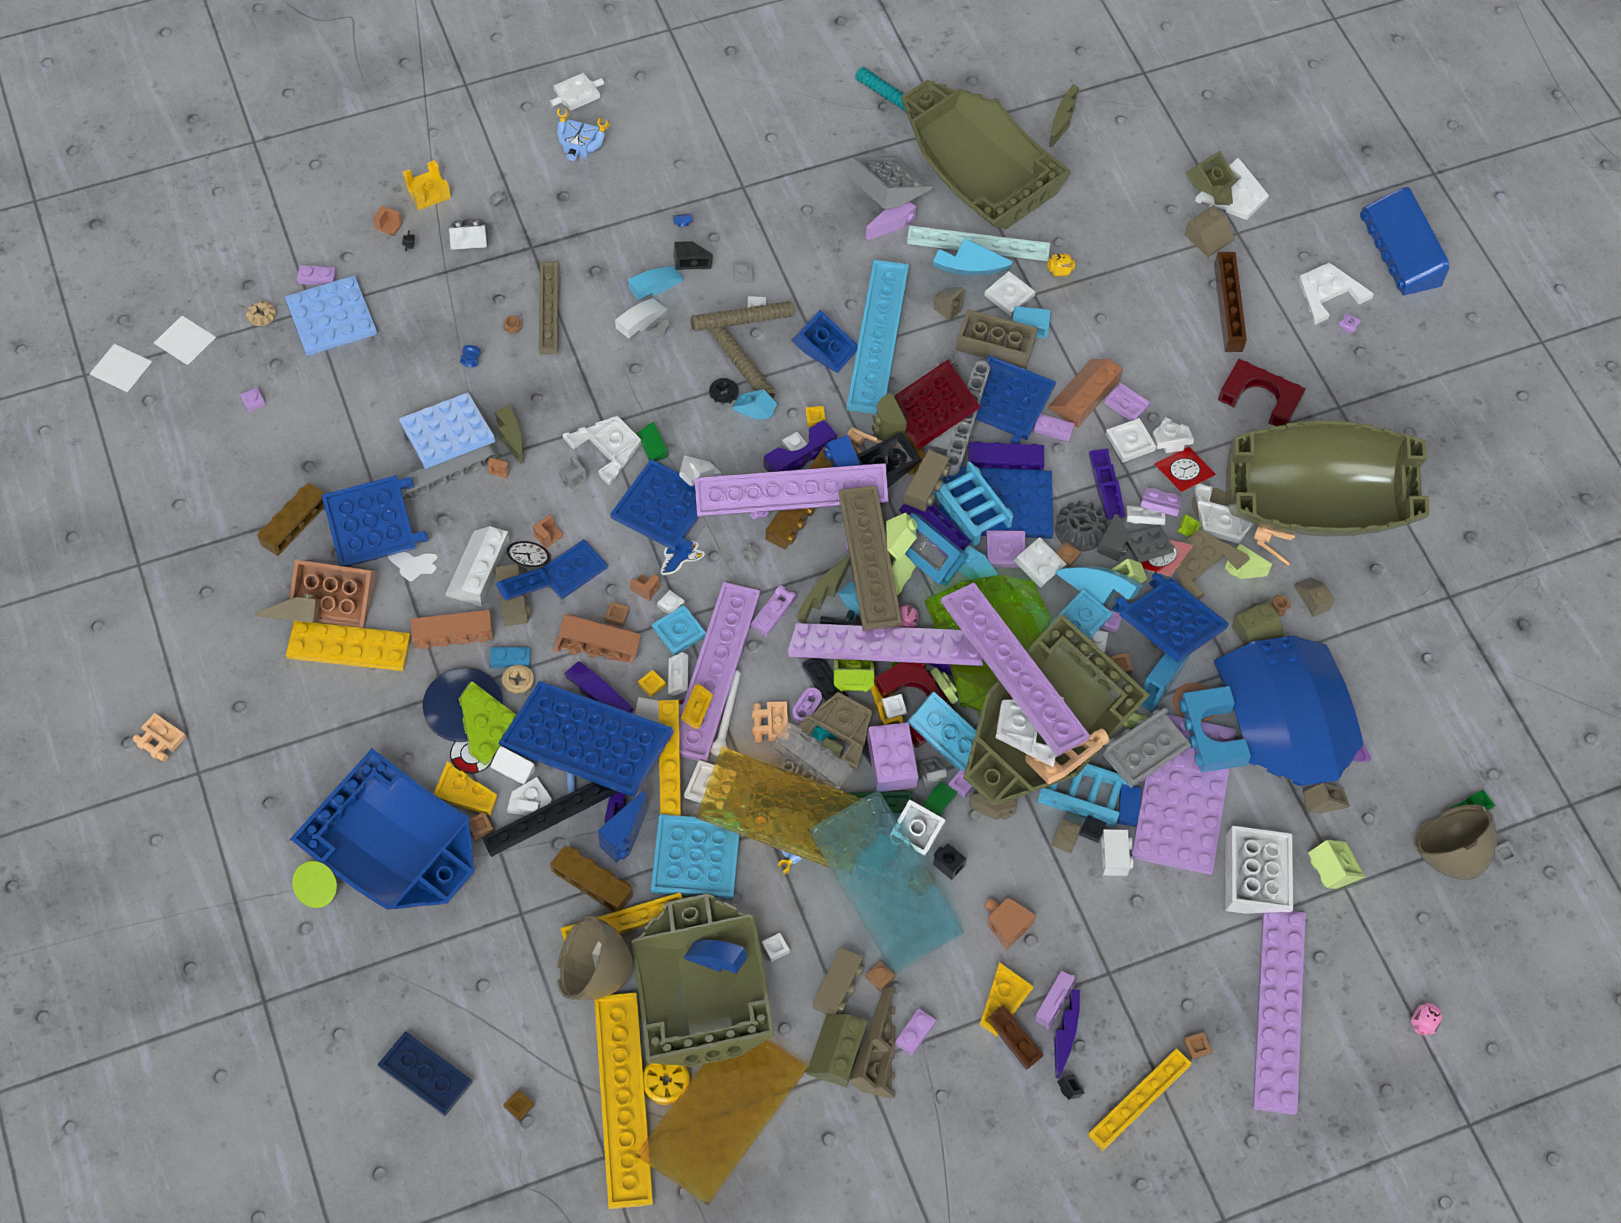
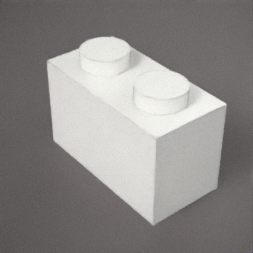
[1101,830,1133,876]

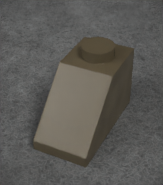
[934,287,964,321]
[1294,578,1335,617]
[1303,782,1350,814]
[969,793,1017,820]
[1052,810,1086,854]

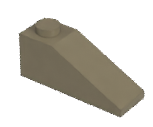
[255,594,321,623]

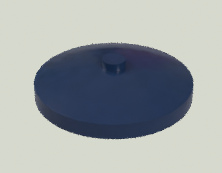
[423,668,503,742]

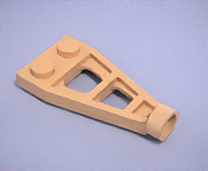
[1025,728,1109,784]

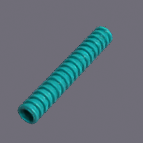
[855,66,906,113]

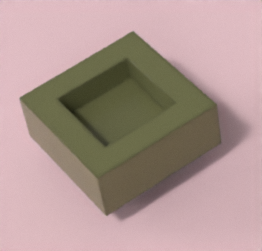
[1213,185,1233,206]
[821,738,844,761]

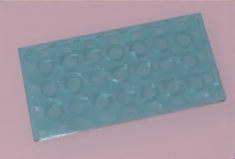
[808,790,964,974]

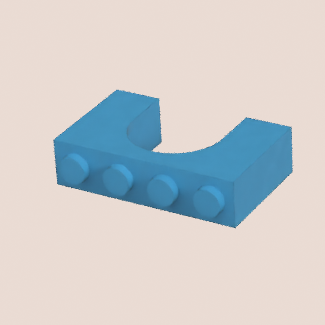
[1179,686,1251,773]

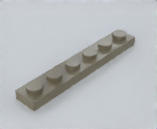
[539,261,558,354]

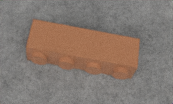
[411,610,493,649]

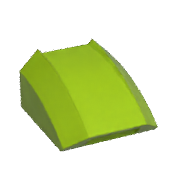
[834,659,874,693]

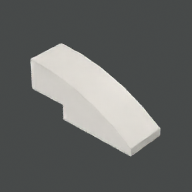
[615,298,667,338]

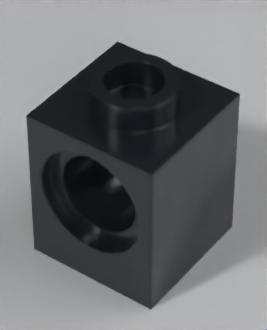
[933,843,967,880]

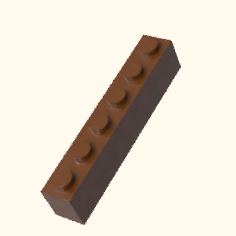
[1214,252,1247,352]

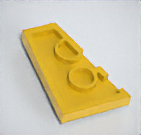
[979,962,1034,1037]

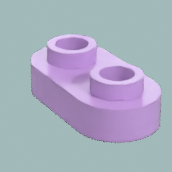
[792,688,822,724]

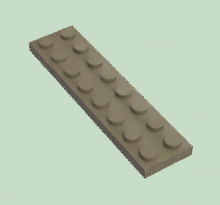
[838,486,902,631]

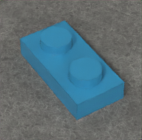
[489,647,531,668]

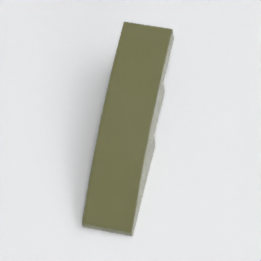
[1049,84,1079,147]
[798,556,850,623]

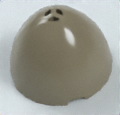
[1414,805,1497,880]
[557,916,633,1000]

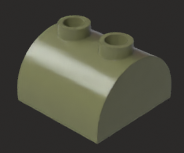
[872,393,907,441]

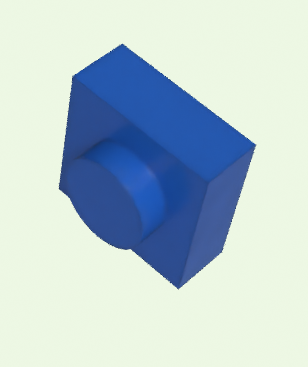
[673,213,692,227]

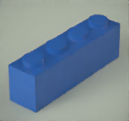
[823,435,860,468]

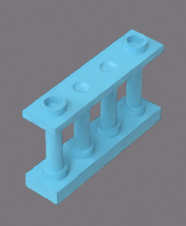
[934,461,1013,547]
[1037,755,1128,827]

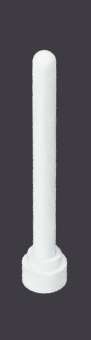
[710,670,741,757]

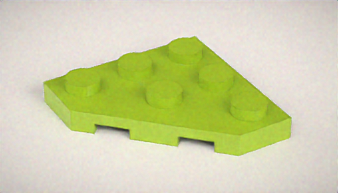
[459,681,516,765]

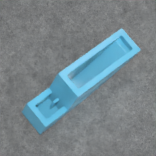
[932,238,1013,276]
[1056,566,1143,606]

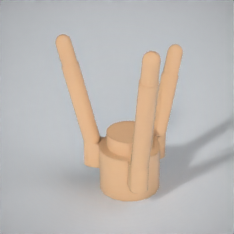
[847,427,882,454]
[1254,525,1295,566]

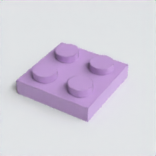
[986,531,1026,568]

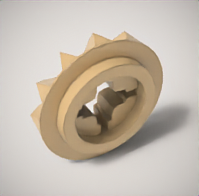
[246,300,276,326]
[502,665,534,695]

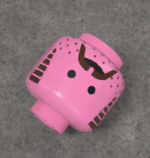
[899,605,919,628]
[1410,1003,1443,1036]

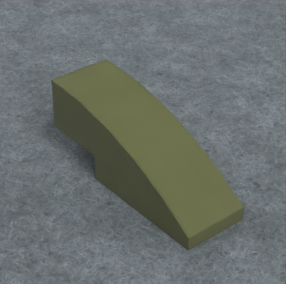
[495,405,524,464]

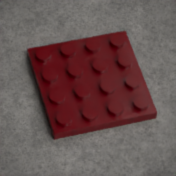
[894,360,981,450]

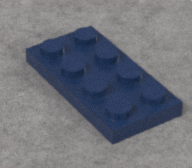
[377,1031,473,1116]

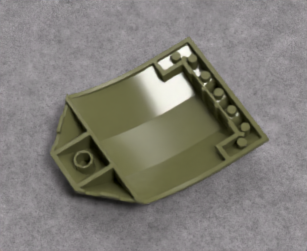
[630,893,775,1067]

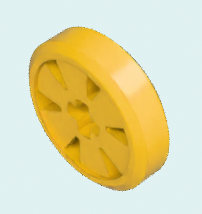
[643,1063,690,1105]

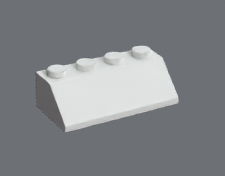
[445,526,510,607]

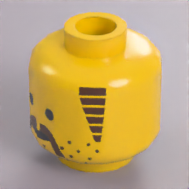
[1047,253,1075,277]

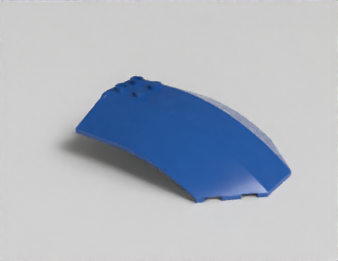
[1214,636,1364,786]
[290,748,474,910]

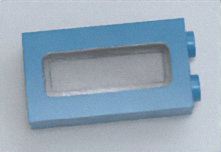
[905,513,969,586]

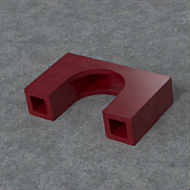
[1218,359,1306,427]
[874,662,957,748]

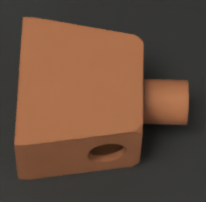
[984,898,1036,950]

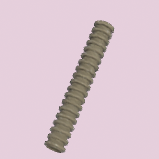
[690,301,794,332]
[708,327,776,399]

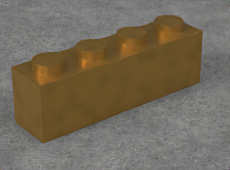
[257,482,325,556]
[550,845,633,912]

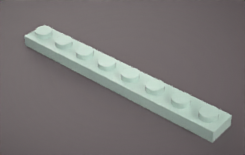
[907,226,1050,261]

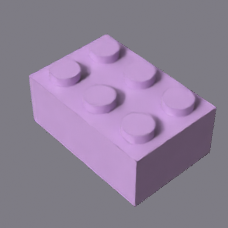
[867,723,918,792]

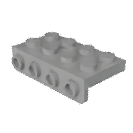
[1103,708,1192,788]

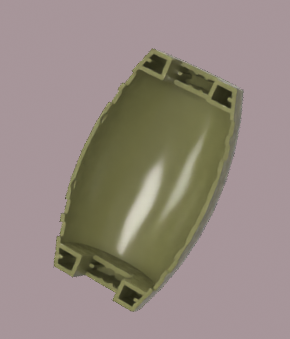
[1226,421,1430,537]

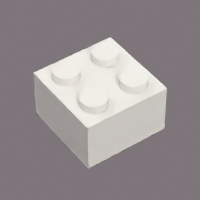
[889,800,946,857]

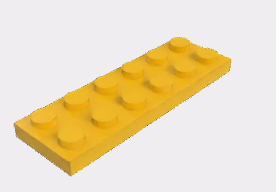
[286,621,411,671]

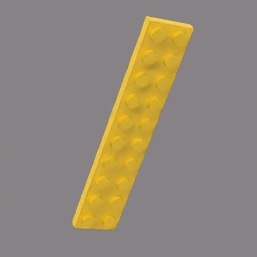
[594,993,653,1209]

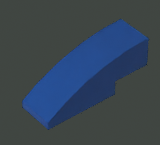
[684,940,747,974]

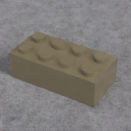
[956,309,1038,369]

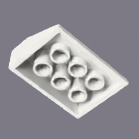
[1225,826,1293,914]

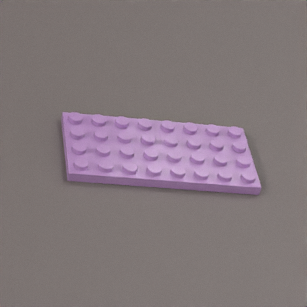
[1131,714,1236,875]

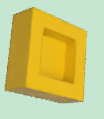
[805,406,826,427]
[638,670,666,698]

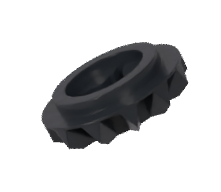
[709,378,739,405]

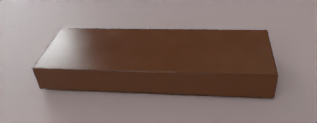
[986,1005,1044,1070]

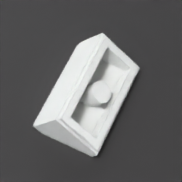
[490,746,535,785]

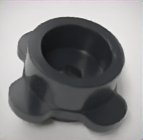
[402,230,415,252]

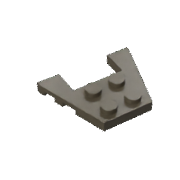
[1176,529,1250,600]
[790,692,872,771]

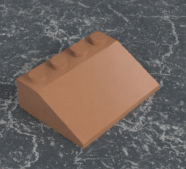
[289,560,377,628]

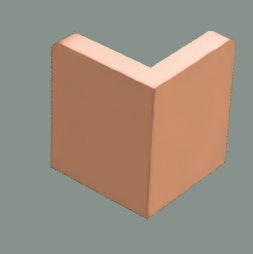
[373,205,403,236]
[533,514,563,548]
[630,574,660,601]

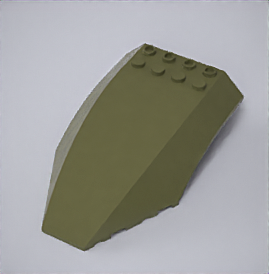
[901,80,1071,229]
[963,613,1149,806]

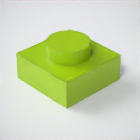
[1177,514,1201,538]

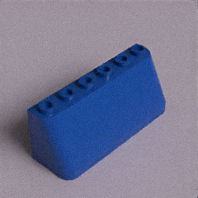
[1360,187,1449,296]

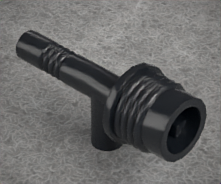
[820,610,862,626]

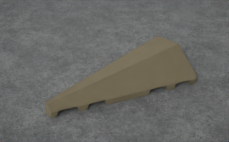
[849,986,895,1099]

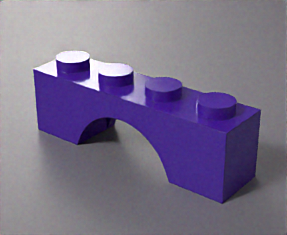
[763,420,837,472]

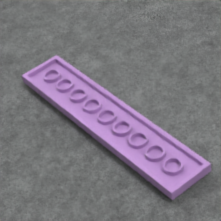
[695,464,888,517]
[679,582,760,762]
[941,583,1090,757]
[788,623,984,666]
[1253,911,1306,1115]

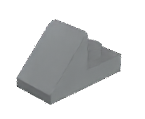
[917,757,947,789]

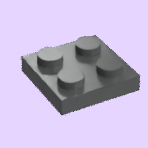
[1127,525,1174,562]

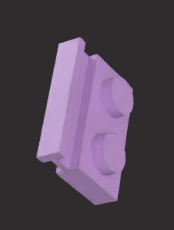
[1104,383,1150,421]
[1140,487,1182,516]

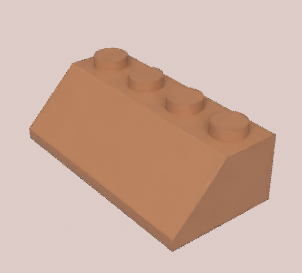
[1048,359,1123,428]

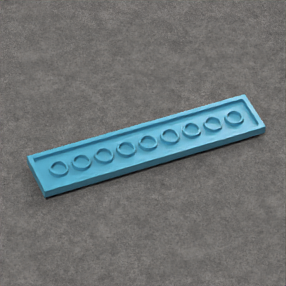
[847,260,909,414]

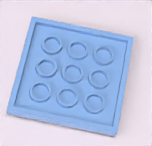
[285,275,377,356]
[399,393,495,469]

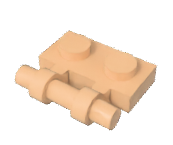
[751,701,789,743]
[132,713,186,762]

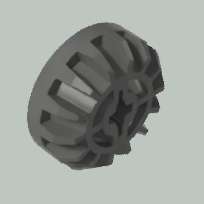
[1055,501,1108,552]

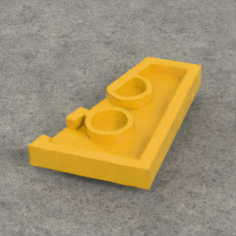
[434,761,498,816]

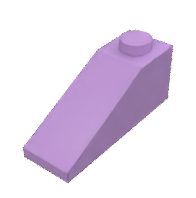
[866,202,916,240]

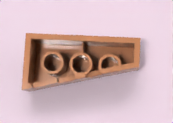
[553,614,640,663]

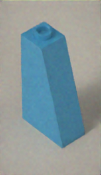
[1140,653,1191,713]

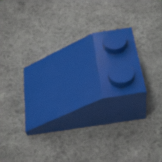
[791,310,858,373]
[598,791,647,863]

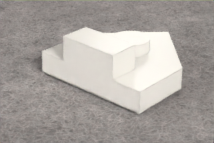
[1152,417,1194,453]
[679,455,721,486]
[507,777,552,816]

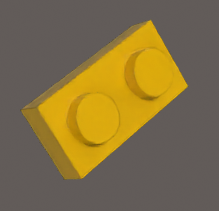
[681,684,713,729]

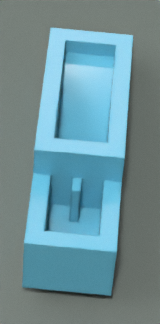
[628,266,683,300]

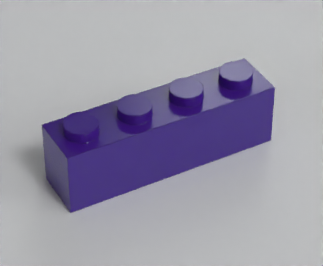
[968,441,1044,470]
[899,503,972,559]

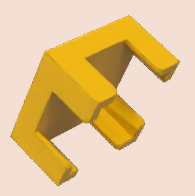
[402,160,451,210]

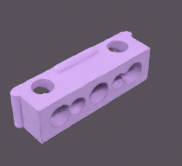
[1036,971,1076,1030]

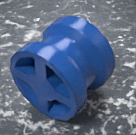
[460,345,481,368]

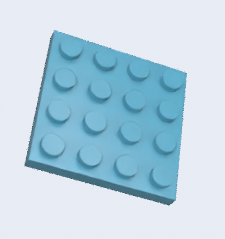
[651,814,741,900]

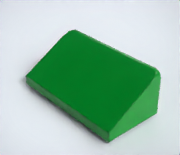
[637,422,668,461]

